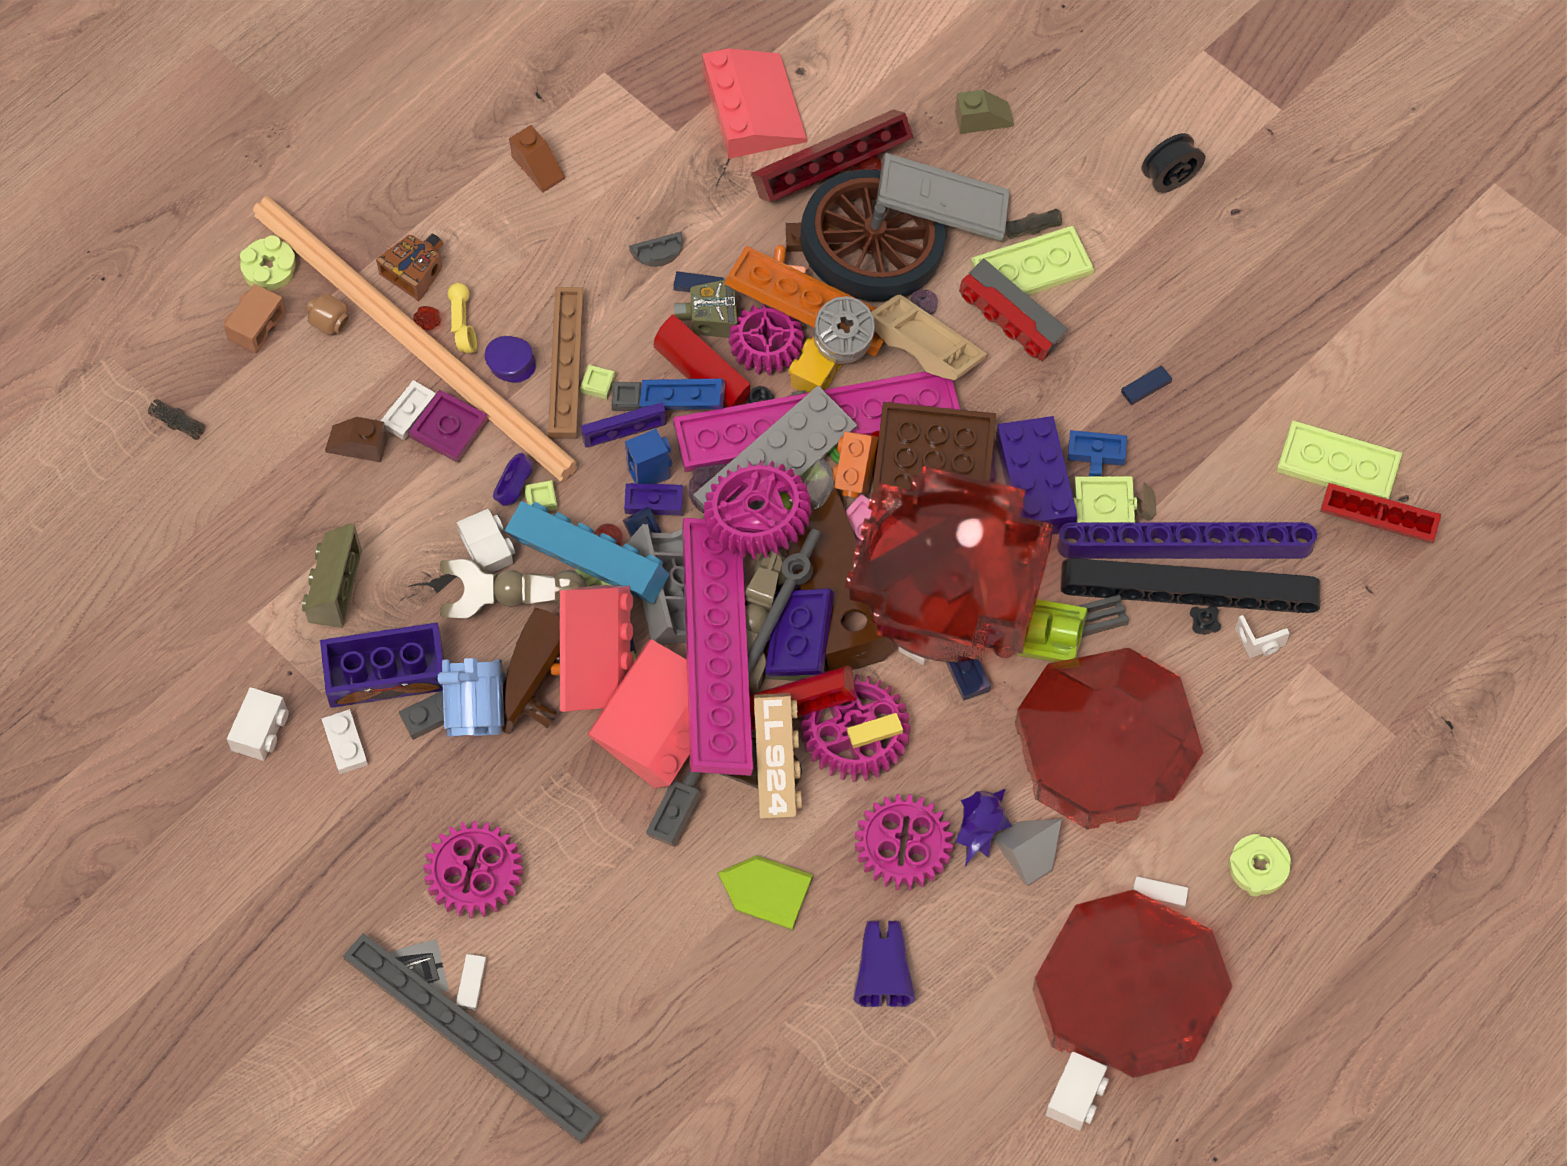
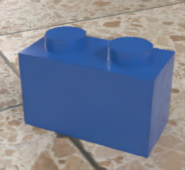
[625,429,672,484]

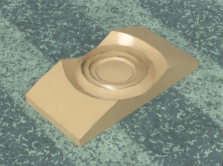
[871,295,987,380]

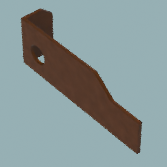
[787,476,893,671]

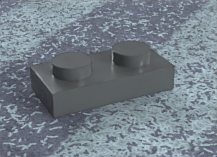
[399,690,444,740]

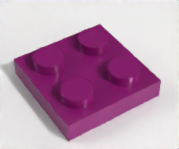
[409,390,488,462]

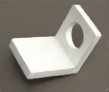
[1235,615,1290,658]

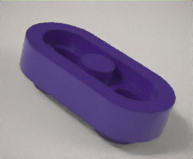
[493,453,533,506]

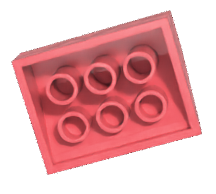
[702,48,807,159]
[560,585,633,712]
[587,639,690,788]

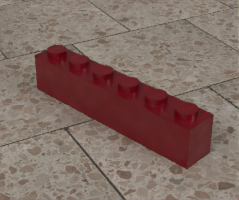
[751,109,914,202]

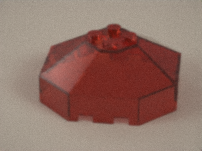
[1015,648,1203,830]
[1032,889,1233,1078]

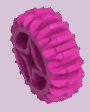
[729,304,804,375]

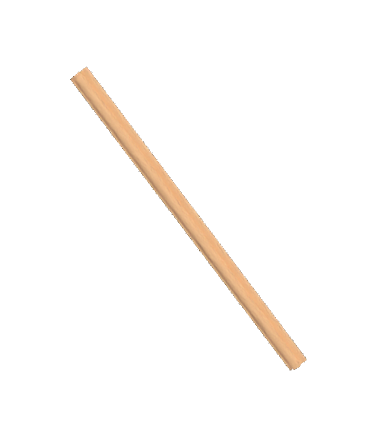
[253,196,578,482]

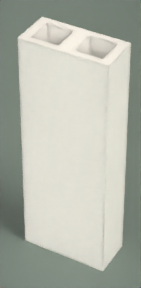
[1132,876,1188,909]
[456,954,487,1011]

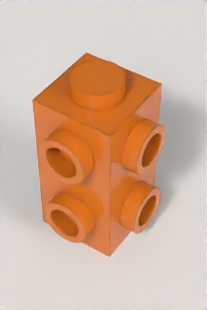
[832,431,879,498]

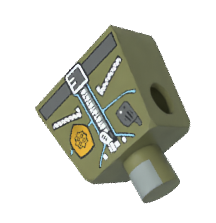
[674,279,737,338]

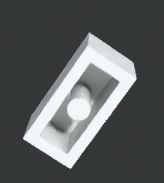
[227,687,289,761]
[1045,1051,1109,1131]

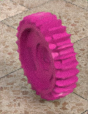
[704,460,812,560]

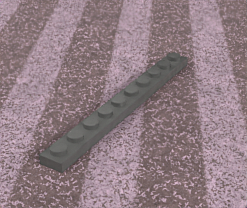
[343,933,602,1144]

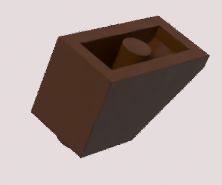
[325,417,388,463]

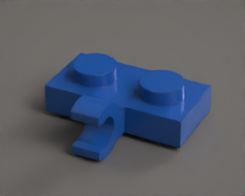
[1067,430,1127,477]

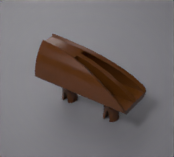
[502,607,560,734]

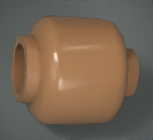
[306,294,350,335]

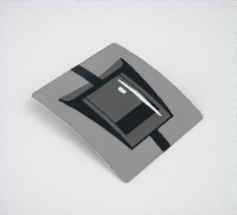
[390,940,449,1005]

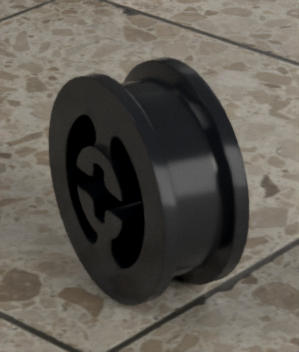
[1141,133,1205,193]

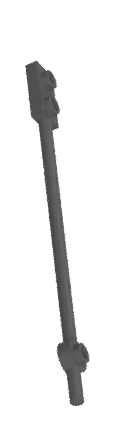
[646,528,822,847]

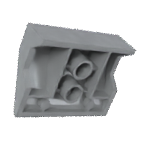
[628,524,686,644]

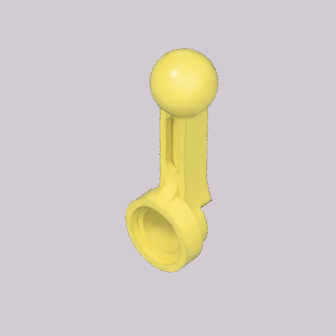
[447,283,477,354]

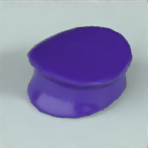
[484,336,536,383]

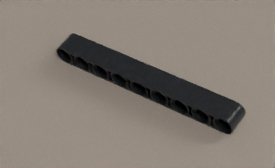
[1060,558,1320,613]

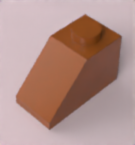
[509,125,565,192]

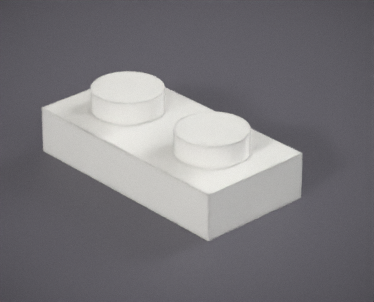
[381,380,436,440]
[321,709,368,775]

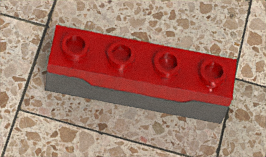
[959,258,1068,362]

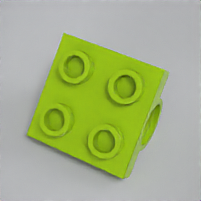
[1016,598,1088,666]

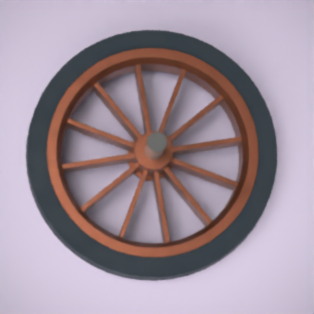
[800,170,946,301]

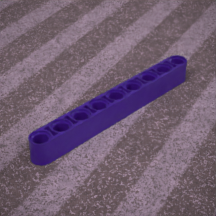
[1057,522,1317,559]

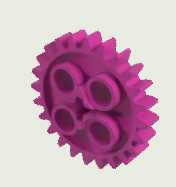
[855,794,953,890]
[423,821,523,918]

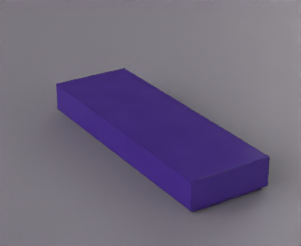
[581,402,666,448]

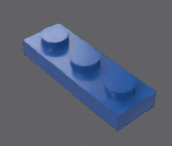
[639,379,726,410]

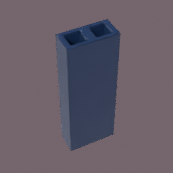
[673,271,724,292]
[1121,365,1172,406]

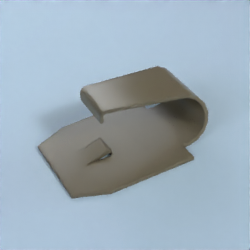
[1137,483,1156,521]

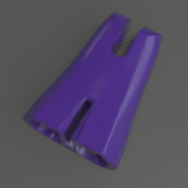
[853,921,916,1007]

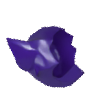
[955,789,1012,866]

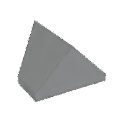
[993,819,1062,887]

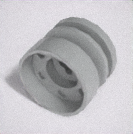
[813,296,875,364]

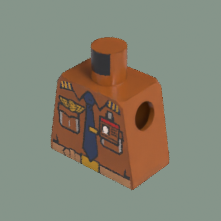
[376,234,443,301]

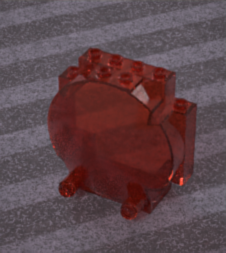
[845,465,1054,662]

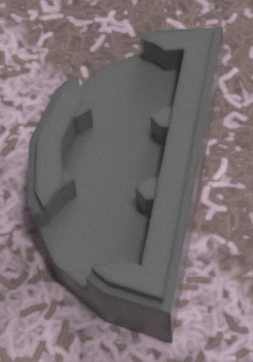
[629,231,683,267]

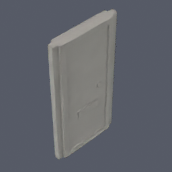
[877,153,1009,241]

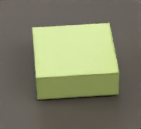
[580,365,616,400]
[524,480,558,511]

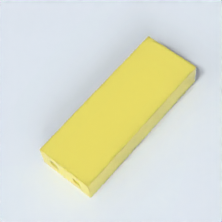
[847,713,903,749]

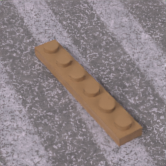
[548,287,584,438]

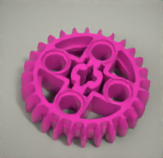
[801,674,911,782]

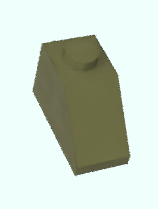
[955,90,1013,134]

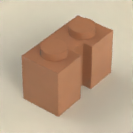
[224,284,286,353]

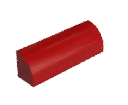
[654,314,751,408]
[1320,483,1442,544]
[749,666,856,730]

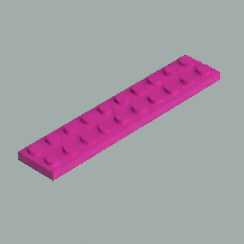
[673,372,960,472]
[682,518,753,776]

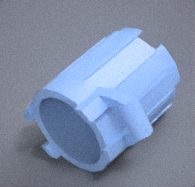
[438,658,506,737]

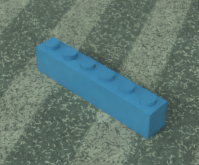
[504,501,670,604]

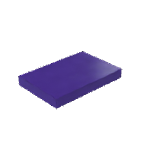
[765,588,834,677]

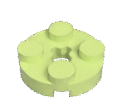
[240,235,296,290]
[1228,834,1291,897]

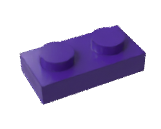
[624,483,683,515]

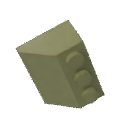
[302,524,362,628]

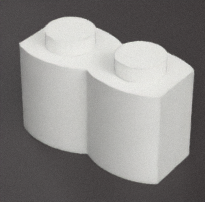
[456,509,515,573]

